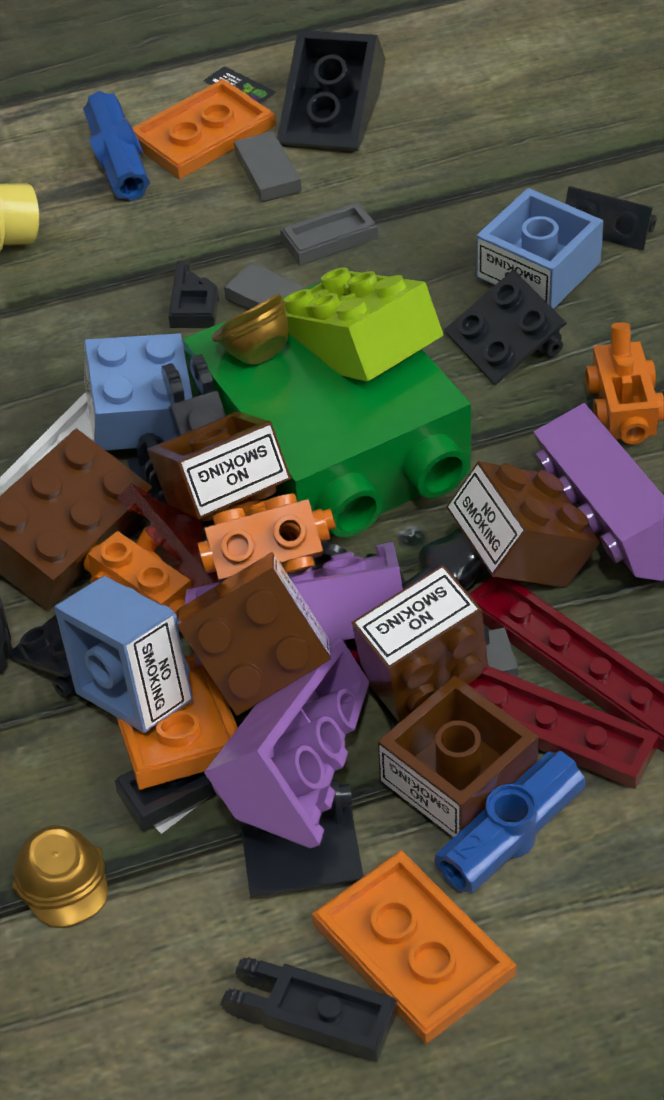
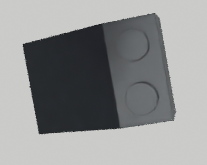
[277,30,386,151]

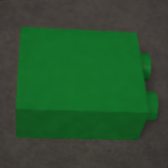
[183,270,471,538]

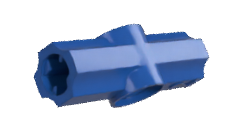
[83,91,151,201]
[435,751,585,894]

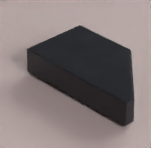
[168,261,219,328]

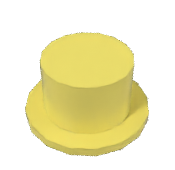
[0,183,39,252]

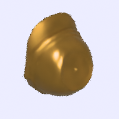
[212,294,289,365]
[12,825,108,928]

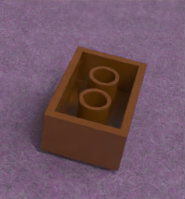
[0,428,153,611]

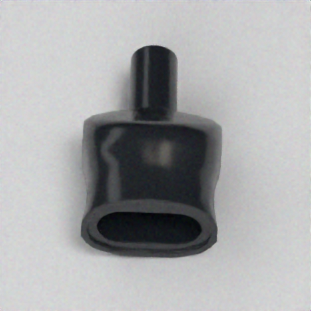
[402,527,487,590]

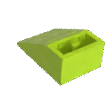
[284,267,444,381]

